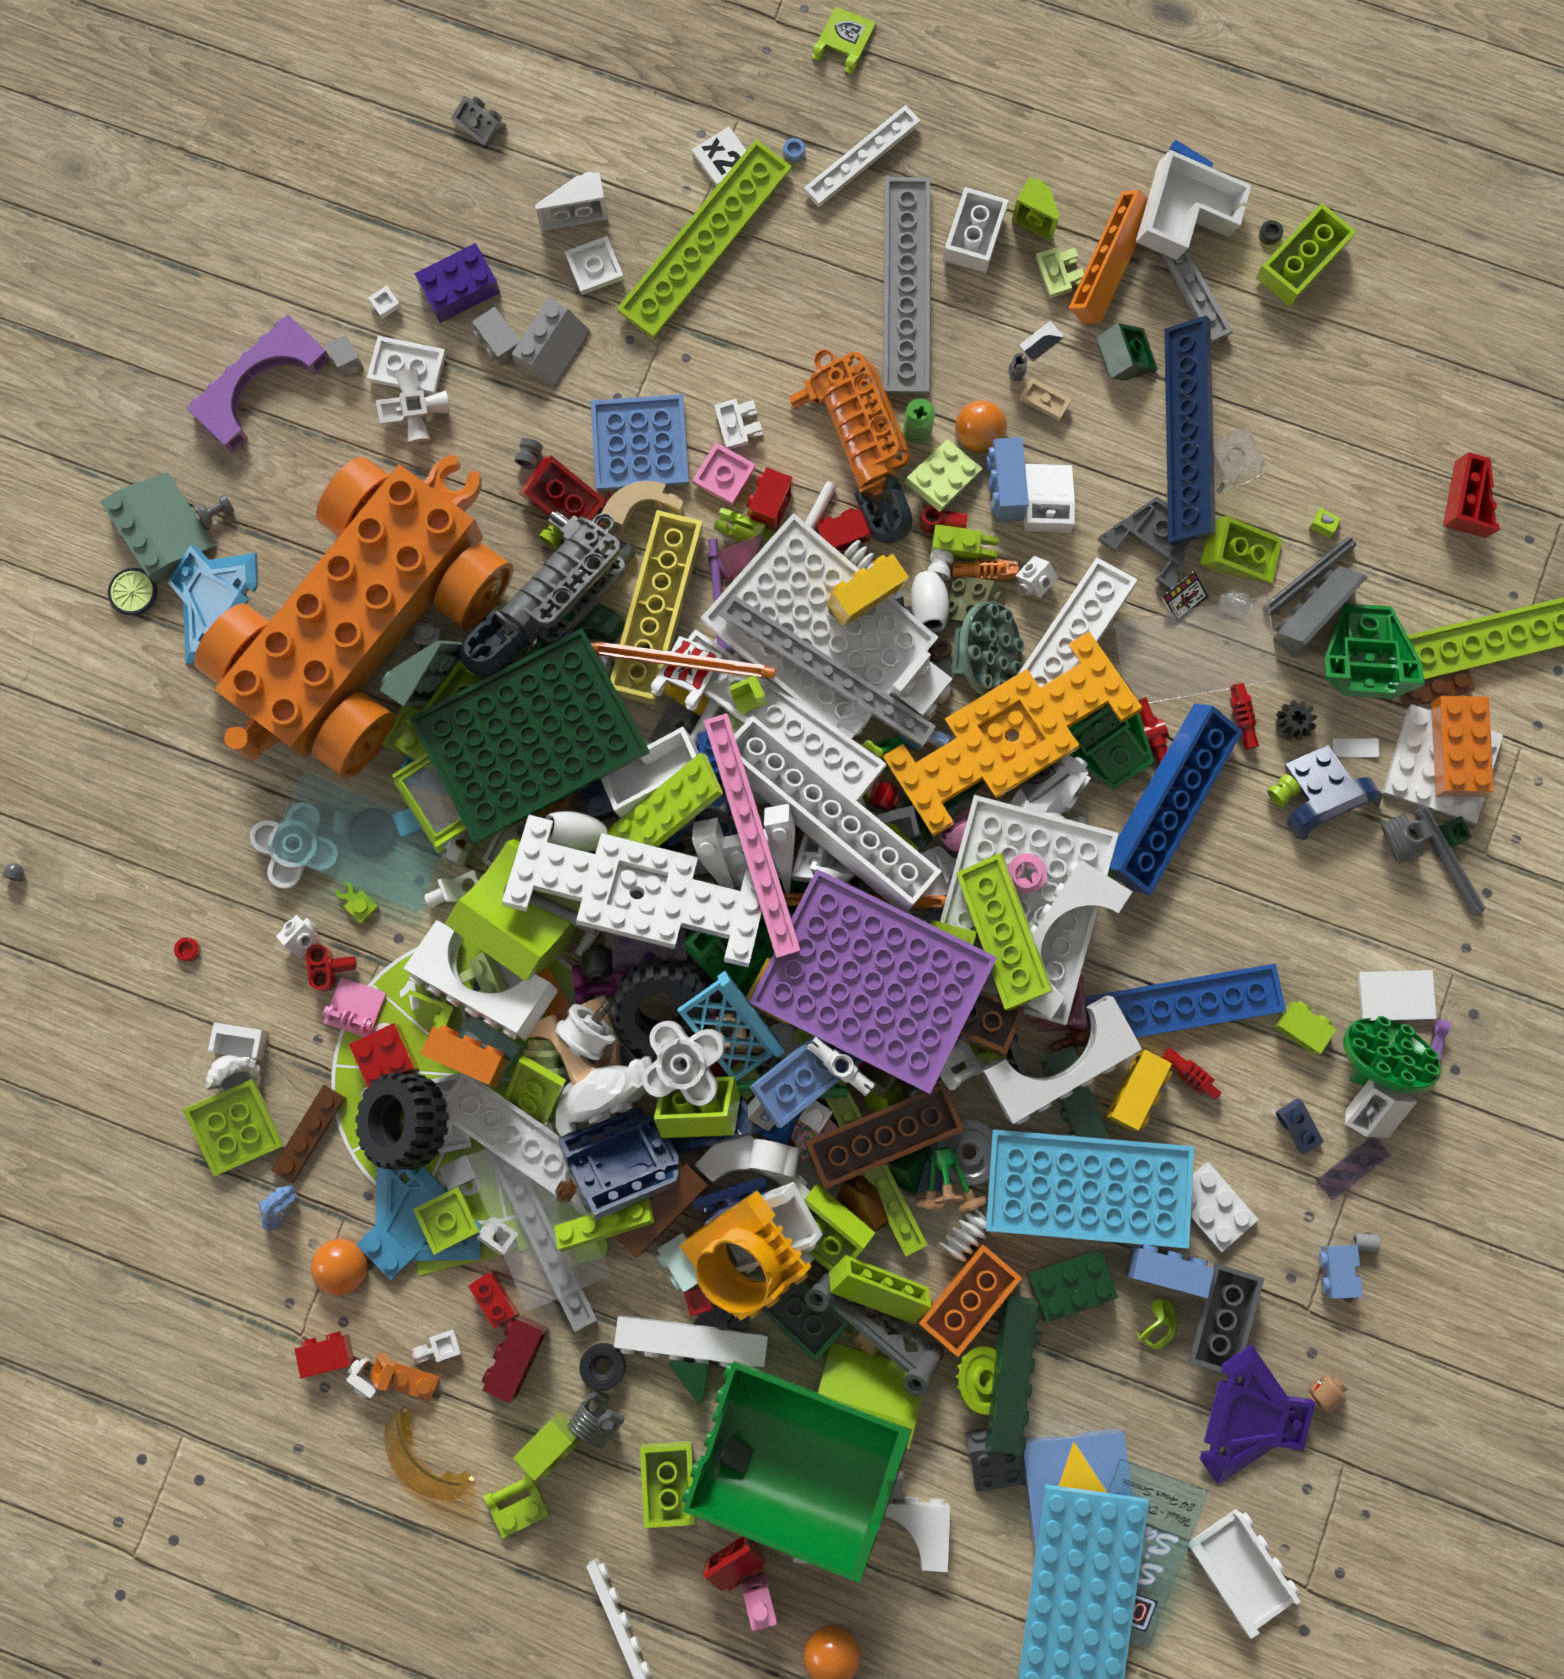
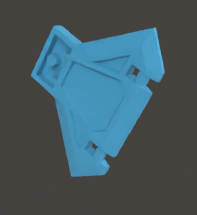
[167,545,258,664]
[356,1167,481,1280]

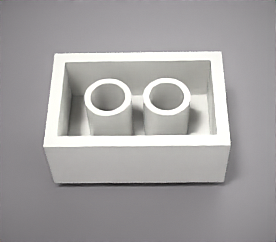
[943,187,1009,273]

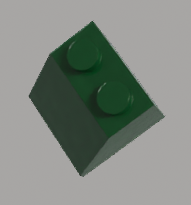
[1097,323,1158,381]

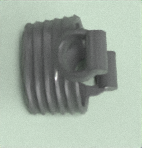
[1381,813,1433,864]
[568,1389,625,1448]

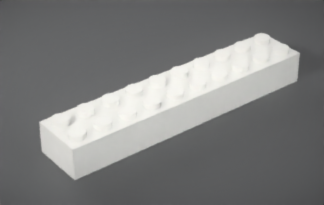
[734,715,941,913]

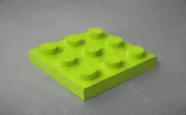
[183,1078,284,1176]

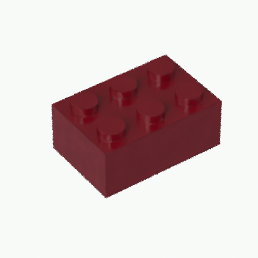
[481,1315,549,1404]

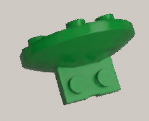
[1343,1016,1441,1094]

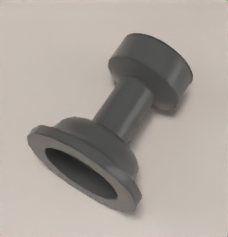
[193,494,234,530]

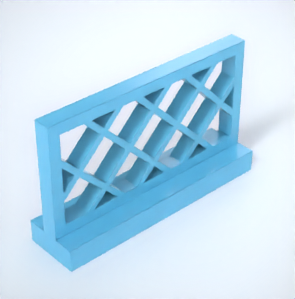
[678,971,785,1081]

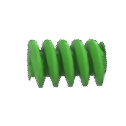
[903,399,935,443]

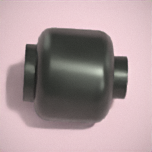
[581,944,613,983]

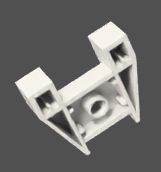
[692,804,795,894]

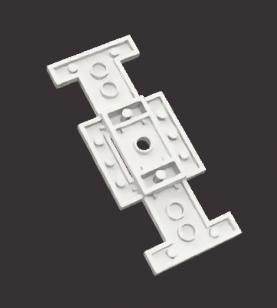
[502,815,762,967]

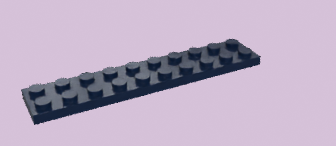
[1164,315,1216,545]

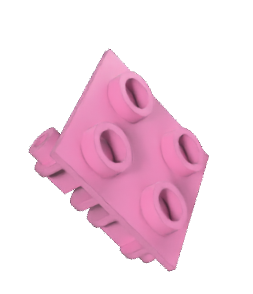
[323,977,386,1037]

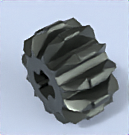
[1275,700,1317,741]

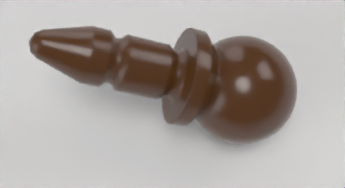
[1049,1027,1090,1050]

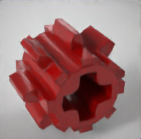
[870,781,900,812]

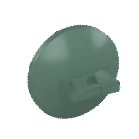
[952,601,1024,696]

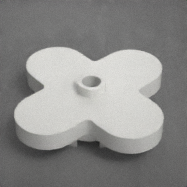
[250,803,338,889]
[642,1021,725,1106]

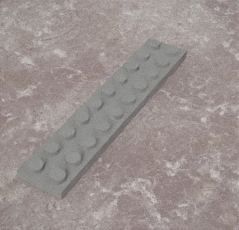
[883,177,930,395]

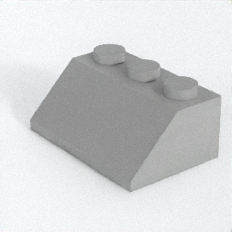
[512,298,590,387]

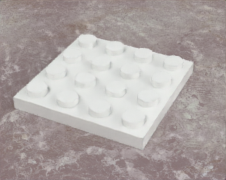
[1382,704,1503,825]

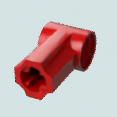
[919,505,967,533]

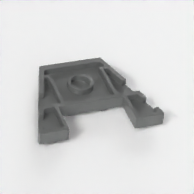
[1097,497,1190,591]

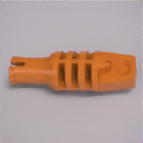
[953,559,1018,580]

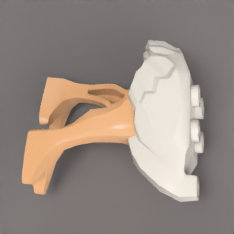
[517,995,652,1137]

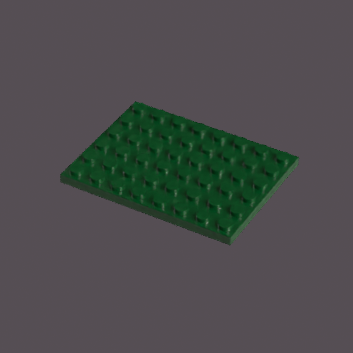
[409,628,650,845]

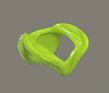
[1137,1297,1177,1350]

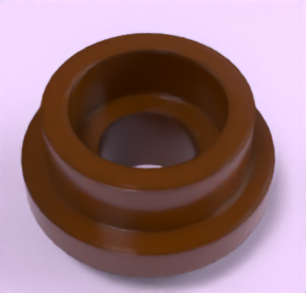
[928,638,952,661]
[555,1178,577,1203]

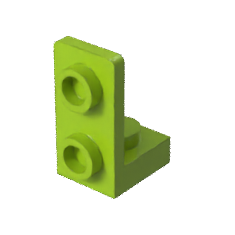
[407,988,458,1029]

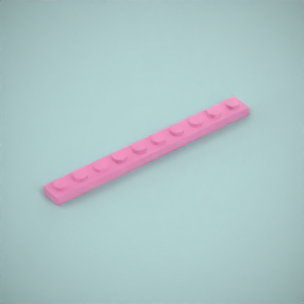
[704,713,800,958]

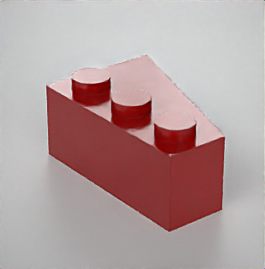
[1443,452,1500,538]

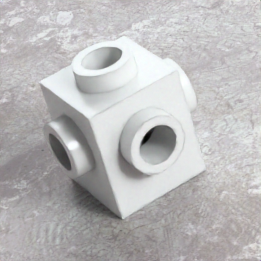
[1016,556,1058,598]
[276,915,321,959]

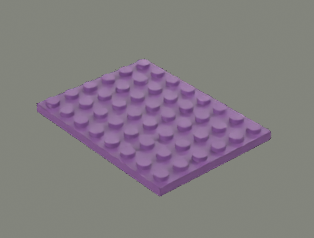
[749,869,997,1094]

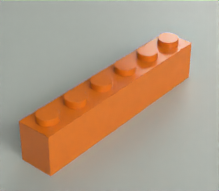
[1069,190,1148,324]

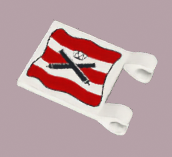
[651,636,723,711]

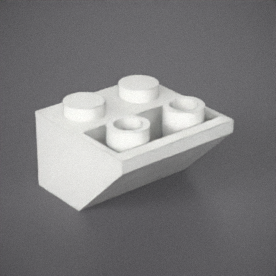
[1345,1079,1417,1138]

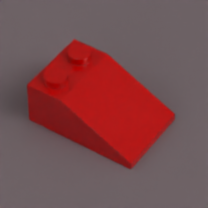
[518,455,606,521]
[703,1536,766,1592]

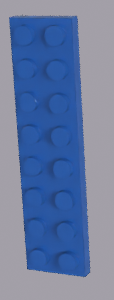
[1083,963,1286,1038]

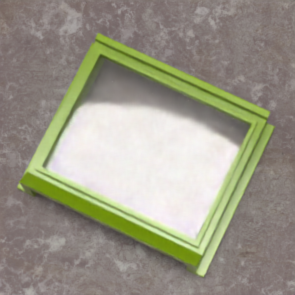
[392,753,467,854]

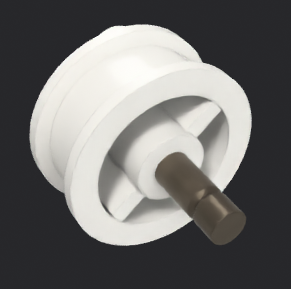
[555,999,616,1060]

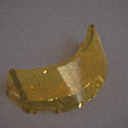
[384,1407,474,1500]

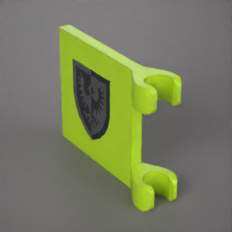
[812,6,876,74]

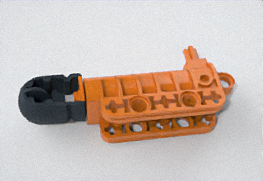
[789,349,913,544]

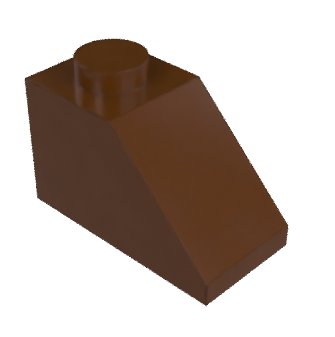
[837,1175,889,1232]

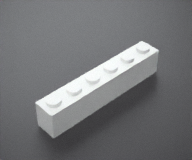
[614,1315,768,1369]

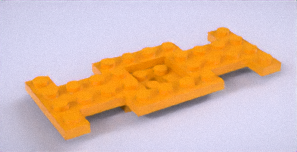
[883,632,1142,837]

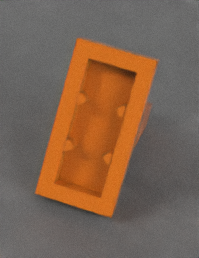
[369,1353,439,1401]

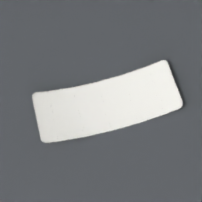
[1333,738,1379,757]

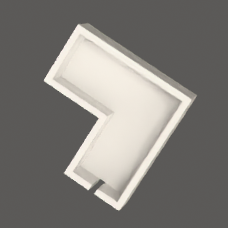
[1136,150,1252,260]
[601,727,699,818]

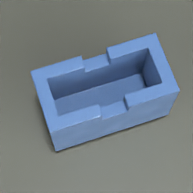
[1319,1245,1363,1299]

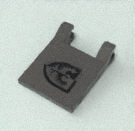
[1019,760,1070,803]

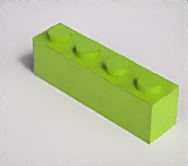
[829,1255,932,1324]

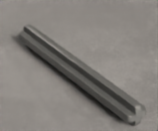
[1262,537,1356,616]
[1414,806,1485,915]

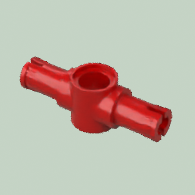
[1138,697,1169,764]

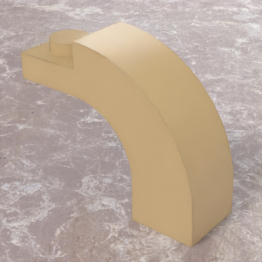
[601,481,684,533]

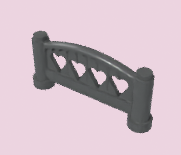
[805,1269,944,1397]

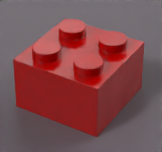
[746,467,793,532]
[349,1023,419,1089]

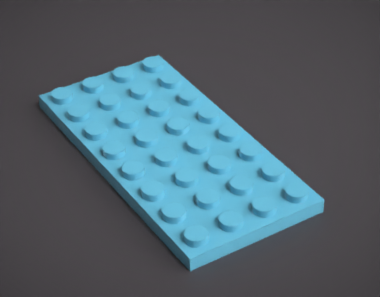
[986,1130,1194,1248]
[1017,1484,1149,1679]

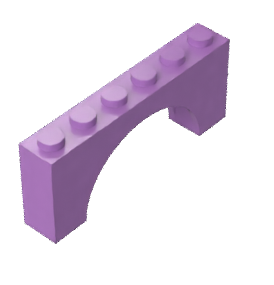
[187,314,331,453]

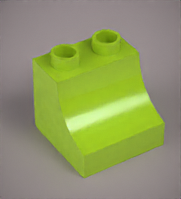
[445,834,581,981]

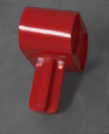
[306,944,357,992]

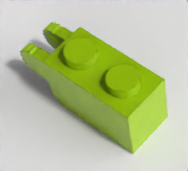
[930,524,1000,562]

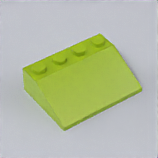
[817,1342,922,1449]

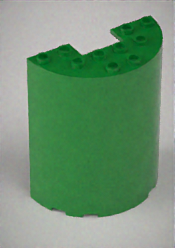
[682,1361,912,1583]

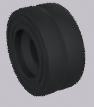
[579,1343,626,1391]

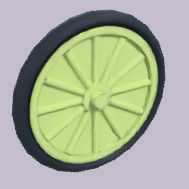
[108,568,157,616]

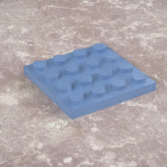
[591,394,689,492]

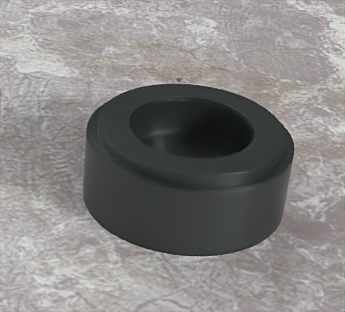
[1259,220,1283,245]

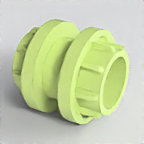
[523,1038,564,1077]

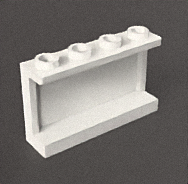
[705,1182,823,1274]
[1186,1509,1301,1639]

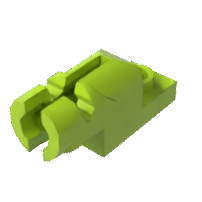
[714,508,776,552]

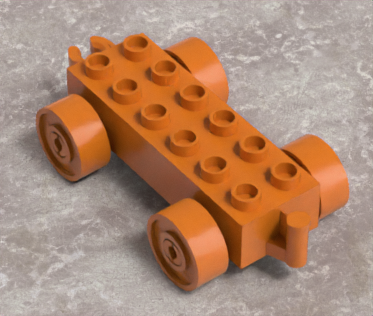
[194,455,513,779]

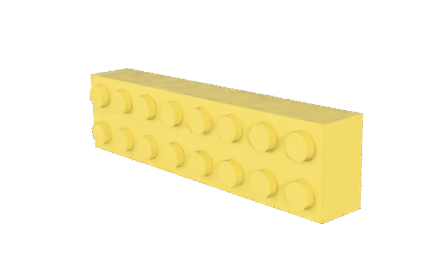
[610,510,704,706]

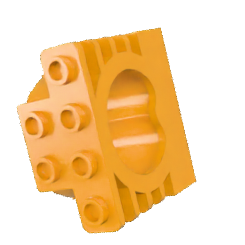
[679,1191,811,1321]

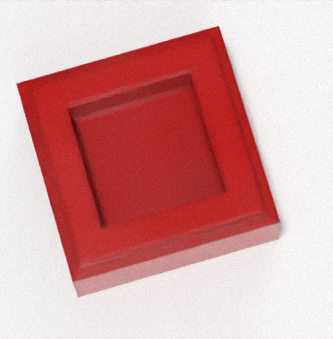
[683,1287,715,1317]

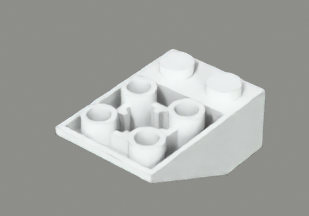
[1024,464,1075,533]

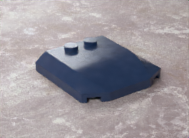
[558,1107,680,1220]

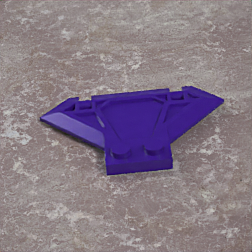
[1199,1344,1316,1485]

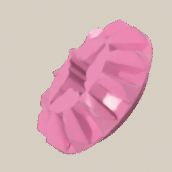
[1008,853,1047,893]

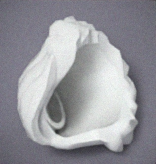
[205,1055,261,1091]

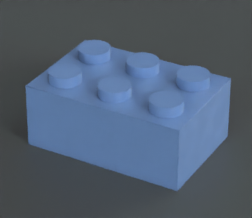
[986,437,1029,522]
[1125,1244,1214,1298]

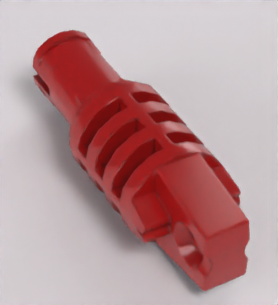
[1229,683,1259,750]
[1160,1047,1222,1100]

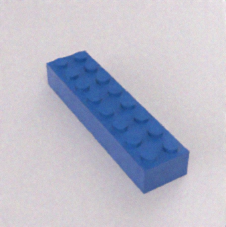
[1109,704,1243,895]

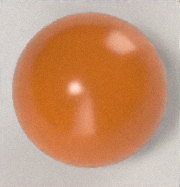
[955,400,1007,453]
[310,1239,368,1296]
[803,1625,861,1679]

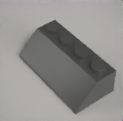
[1273,566,1368,658]
[1188,1263,1264,1378]

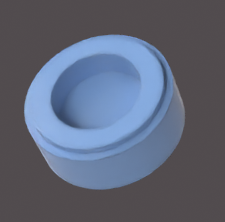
[783,138,805,163]

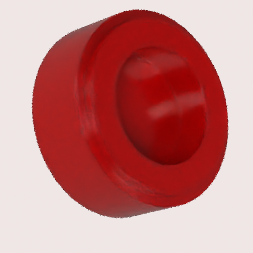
[174,937,201,962]

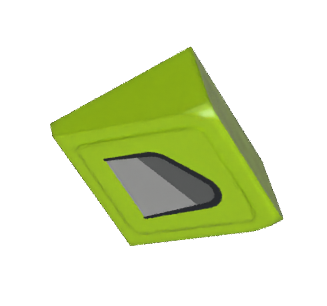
[1309,508,1341,539]

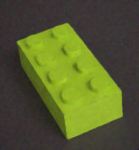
[1256,202,1357,307]

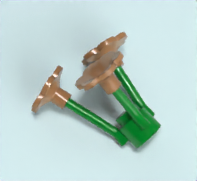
[915,1147,987,1213]

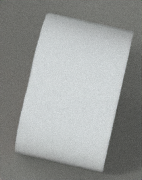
[748,1139,800,1178]

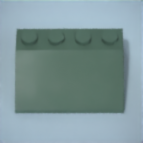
[100,472,216,584]
[380,641,463,706]

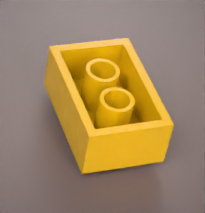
[827,554,909,627]
[1104,1050,1172,1132]

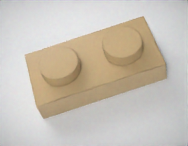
[1019,377,1072,422]

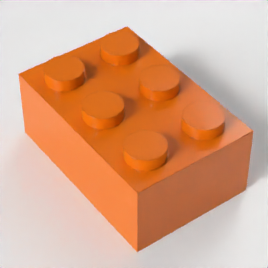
[420,1025,509,1087]

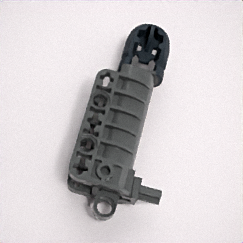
[461,511,626,678]

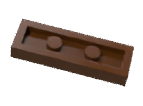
[1400,669,1475,708]

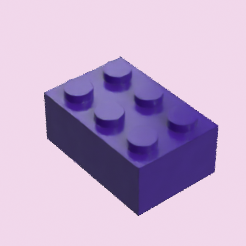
[414,243,500,323]

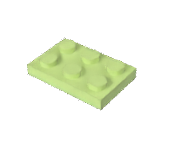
[904,439,983,512]

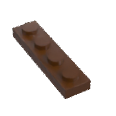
[271,1085,346,1183]

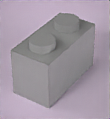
[472,307,520,366]

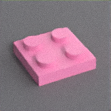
[692,443,756,506]

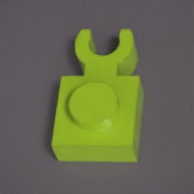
[335,881,379,924]

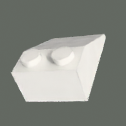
[535,172,608,231]

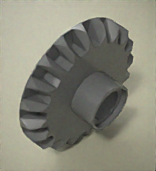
[937,1120,992,1185]

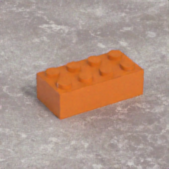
[1431,696,1494,797]
[917,1244,1022,1357]

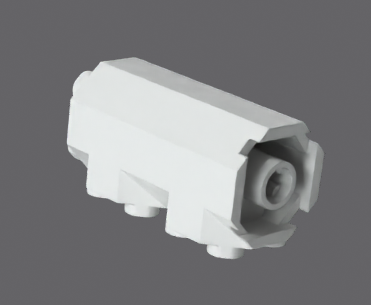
[1010,755,1091,818]

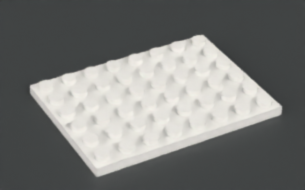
[700,513,939,739]
[940,795,1119,1025]

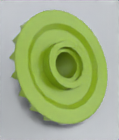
[955,1346,1010,1415]

